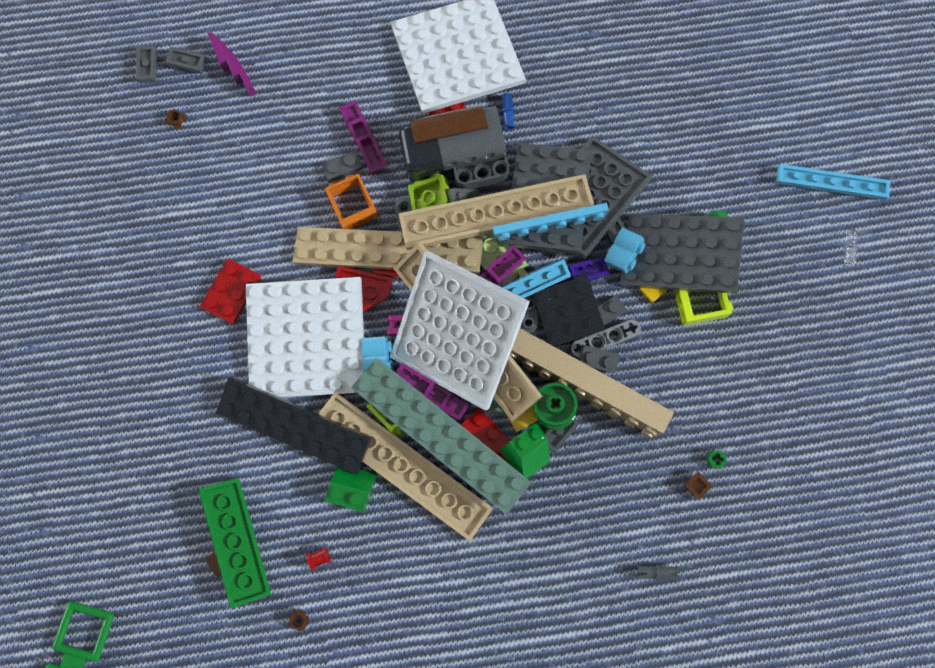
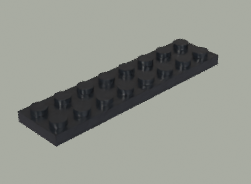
[216,376,372,475]

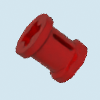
[306,546,331,571]

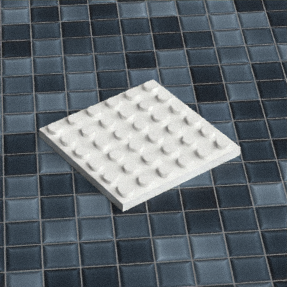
[391,0,526,114]
[390,251,530,411]
[246,277,364,398]

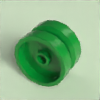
[534,382,578,431]

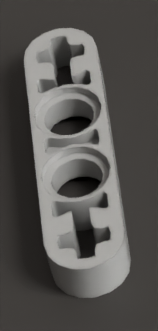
[570,320,641,359]

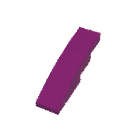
[207,32,257,97]
[339,100,387,173]
[479,244,526,285]
[396,363,470,421]

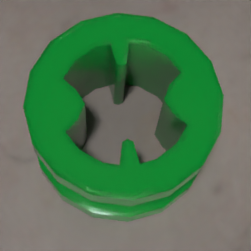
[707,450,727,469]

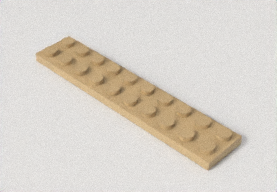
[399,174,594,251]
[293,227,483,274]
[394,243,543,421]
[319,392,493,541]

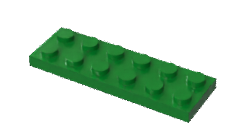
[198,478,271,609]

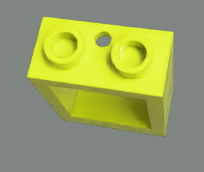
[674,290,733,326]

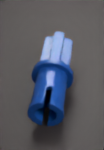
[501,93,515,130]

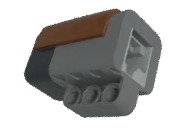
[399,105,509,189]

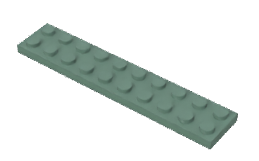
[351,357,532,515]

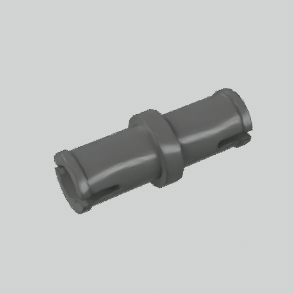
[637,565,679,581]

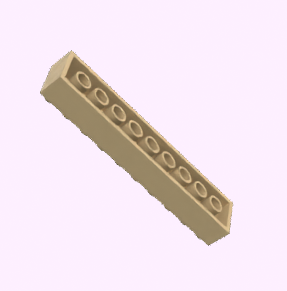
[510,329,674,438]

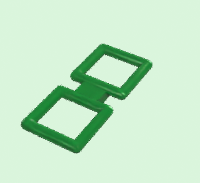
[45,601,114,668]

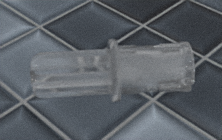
[843,229,859,267]

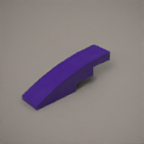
[540,257,610,291]

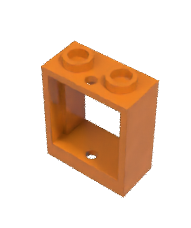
[325,174,378,229]

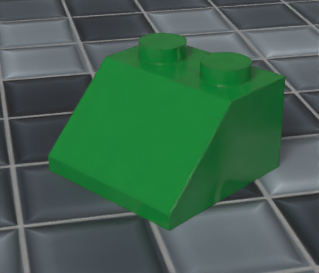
[499,423,550,479]
[324,467,377,513]

